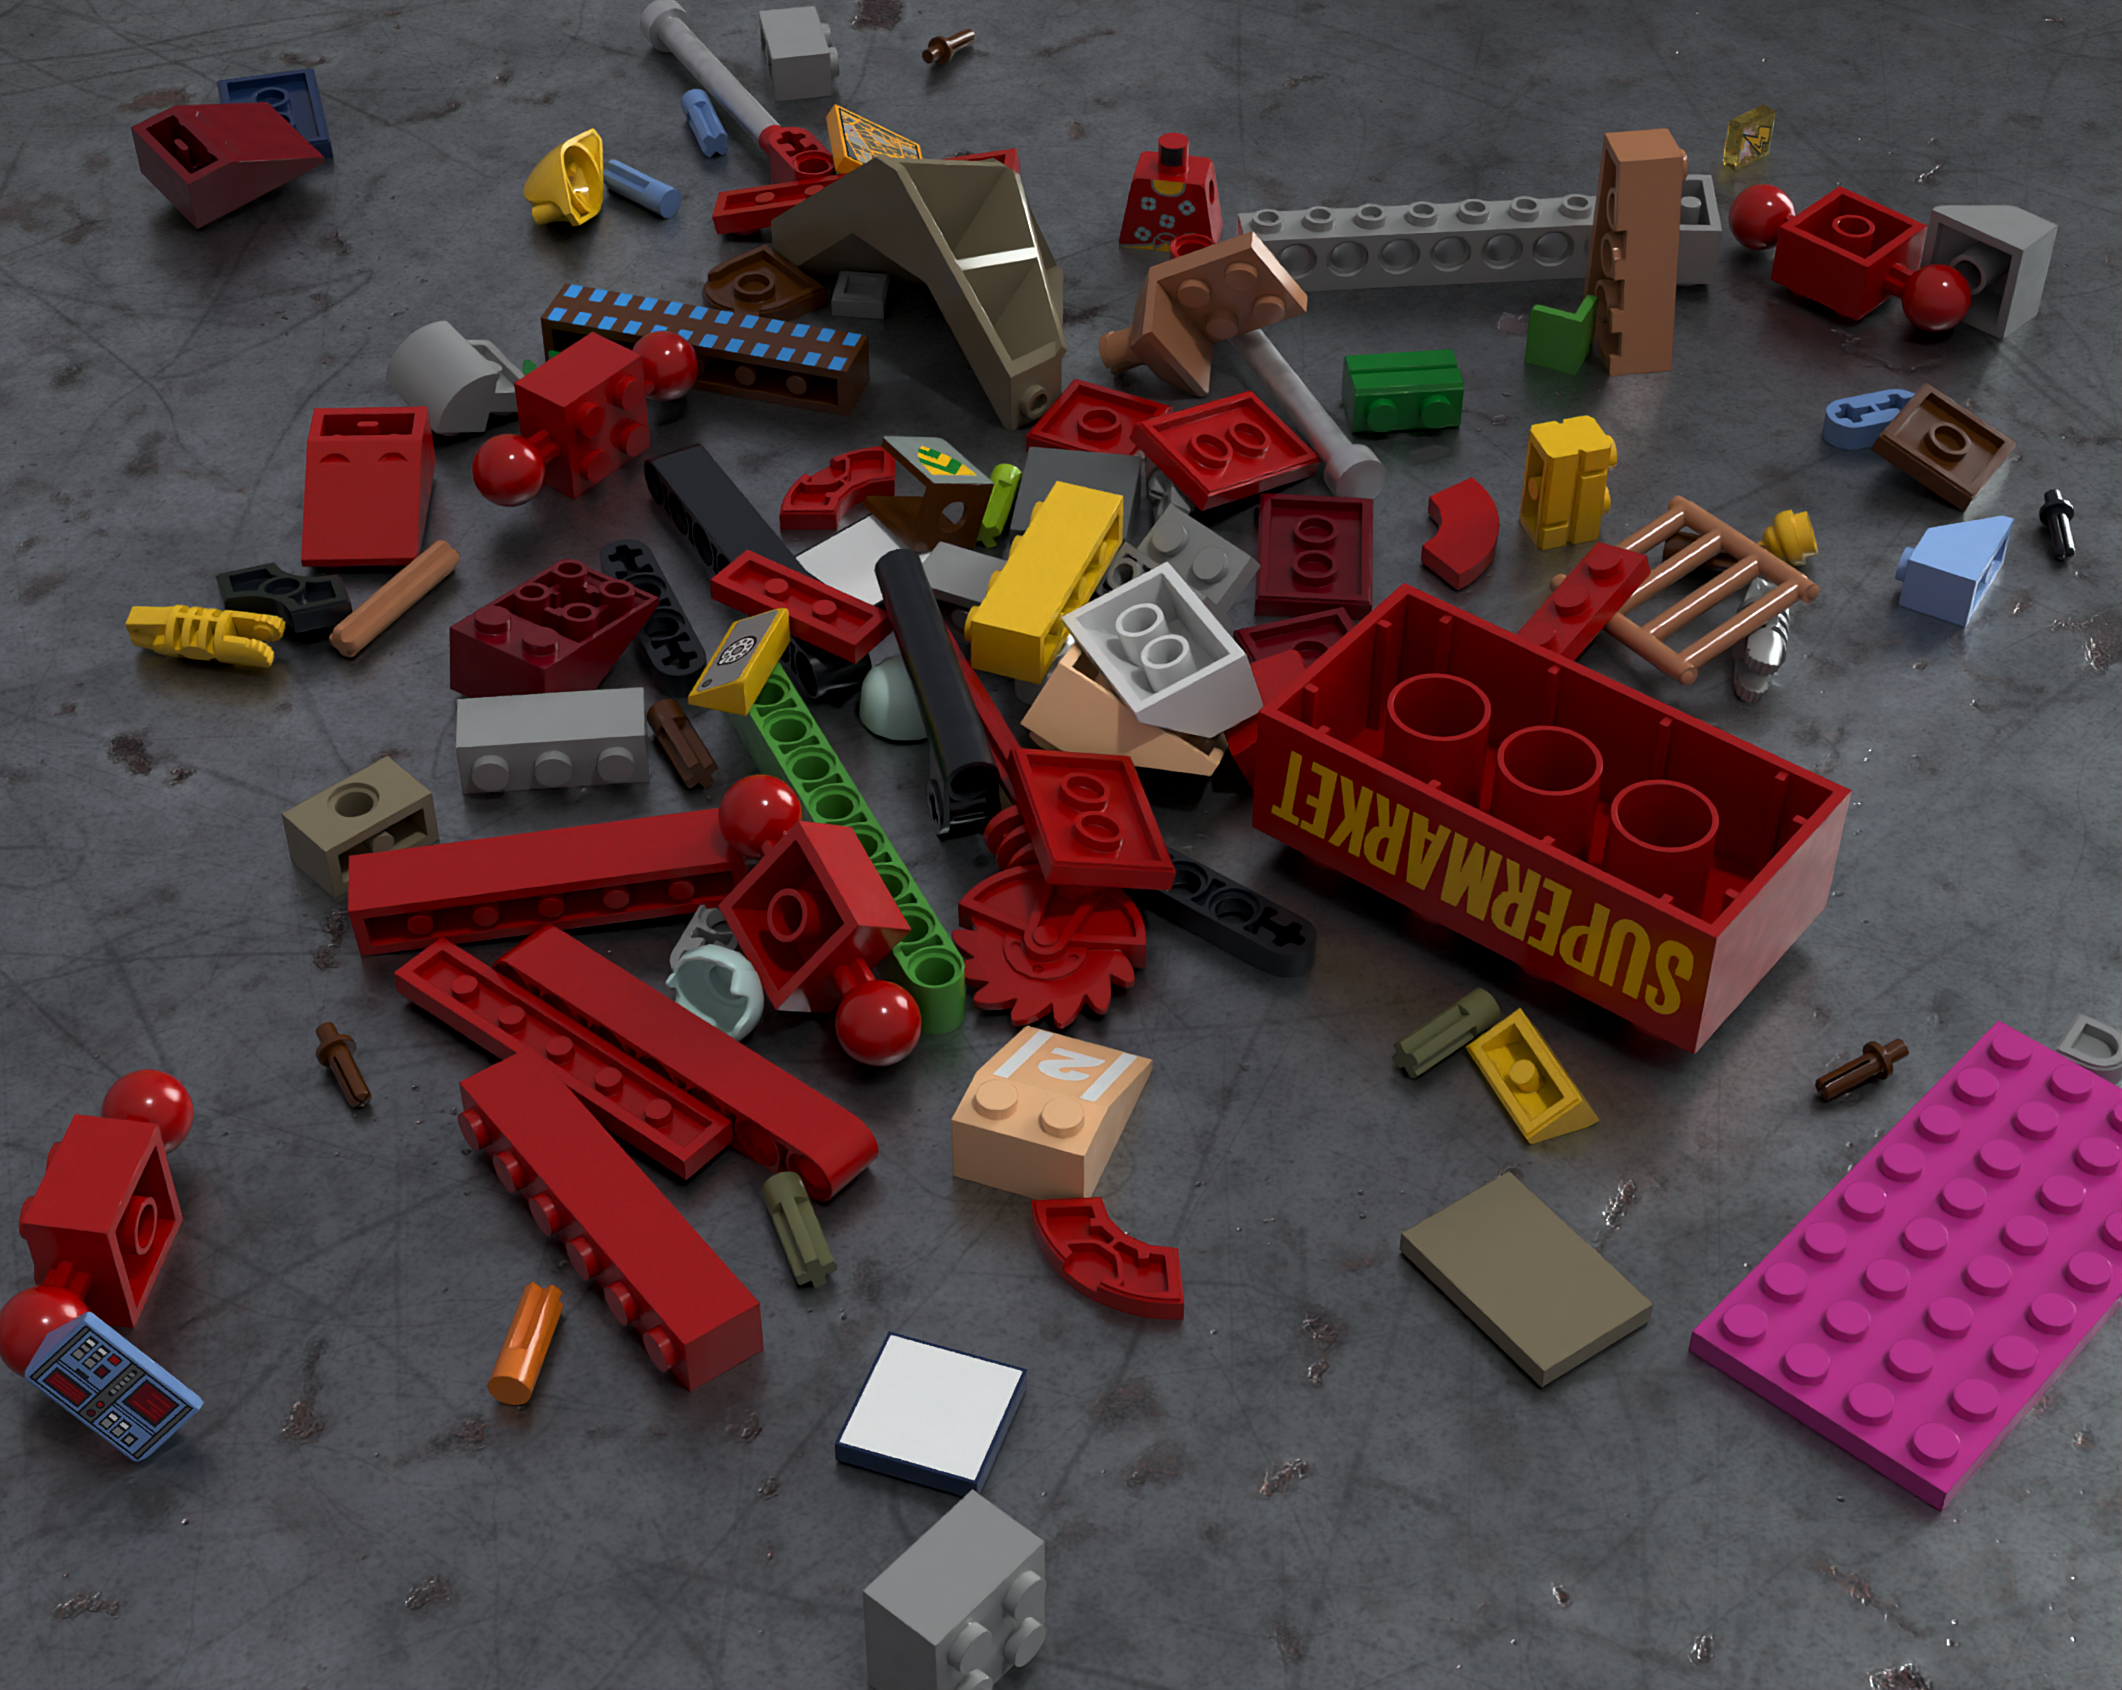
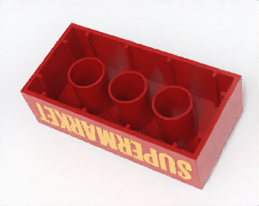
[1252,583,1852,1055]

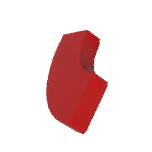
[779,446,896,530]
[1421,477,1499,590]
[1031,1197,1184,1320]

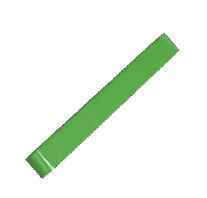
[725,661,966,1035]

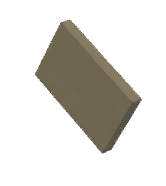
[1399,1171,1654,1387]

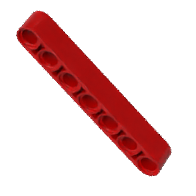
[492,925,879,1202]

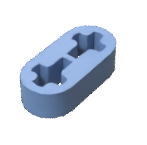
[1822,389,1915,450]

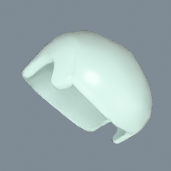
[860,655,927,741]
[665,944,764,1042]

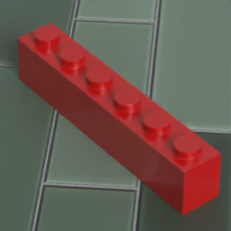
[348,808,747,956]
[457,1046,764,1392]

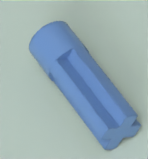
[681,89,729,157]
[603,159,682,218]

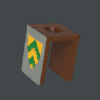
[863,436,994,551]

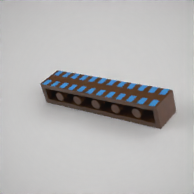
[540,283,870,417]

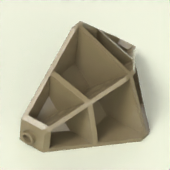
[771,153,1067,432]

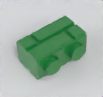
[1341,349,1464,434]

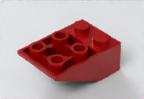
[301,406,436,568]

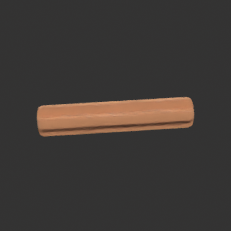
[329,540,460,657]

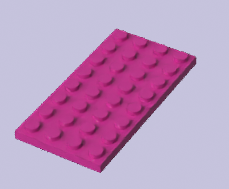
[1688,1020,2122,1512]

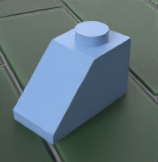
[1895,515,2014,627]

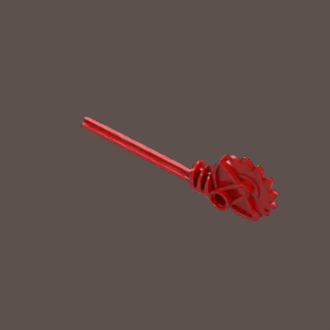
[944,622,1146,1029]

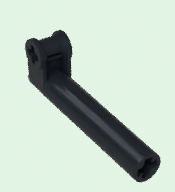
[874,549,1001,835]

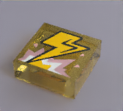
[1723,104,1776,171]

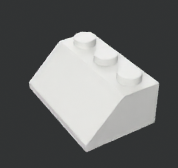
[1061,561,1264,738]

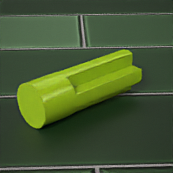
[976,464,1023,548]

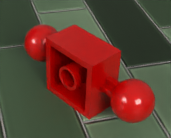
[1728,184,1971,332]
[472,331,699,507]
[718,774,922,1067]
[0,1069,194,1378]

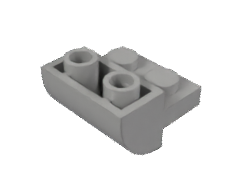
[385,321,525,437]
[1094,503,1261,632]

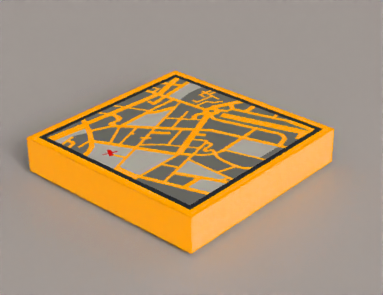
[826,104,923,174]

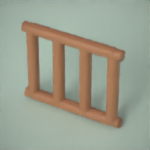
[1549,495,1820,686]

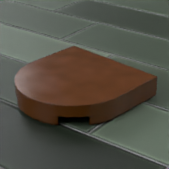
[702,244,828,322]

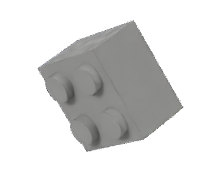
[863,1489,1047,1690]

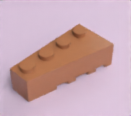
[1583,128,1688,376]

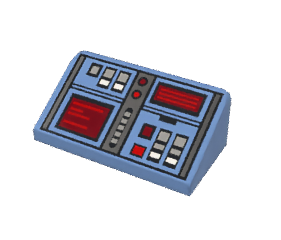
[25,1312,204,1462]

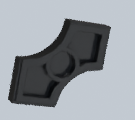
[216,562,353,633]

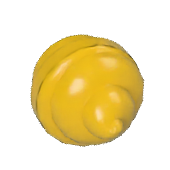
[1757,509,1818,567]

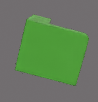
[1524,294,1599,376]

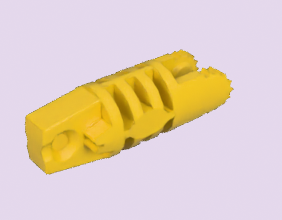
[125,604,286,668]

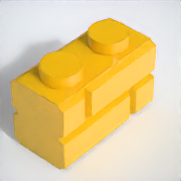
[1519,415,1617,550]

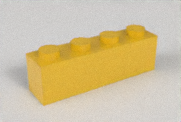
[964,481,1123,685]

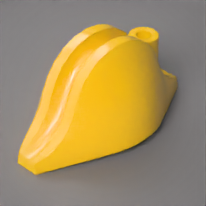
[523,128,604,226]

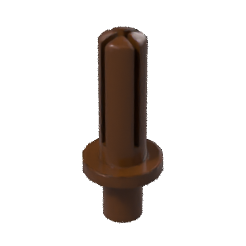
[922,29,975,65]
[315,1022,372,1108]
[1815,1038,1909,1100]

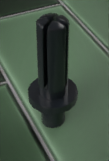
[2039,489,2075,561]

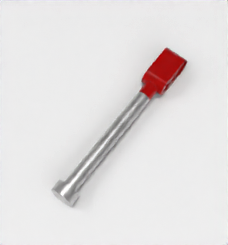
[640,0,837,184]
[1169,234,1387,499]

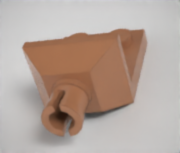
[1099,231,1308,398]

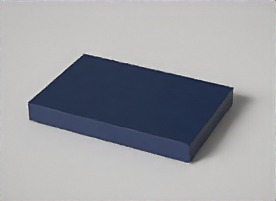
[217,68,333,159]

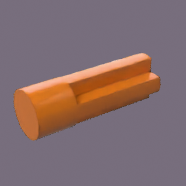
[487,1282,564,1405]

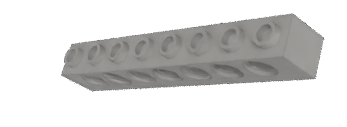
[1237,194,1596,292]

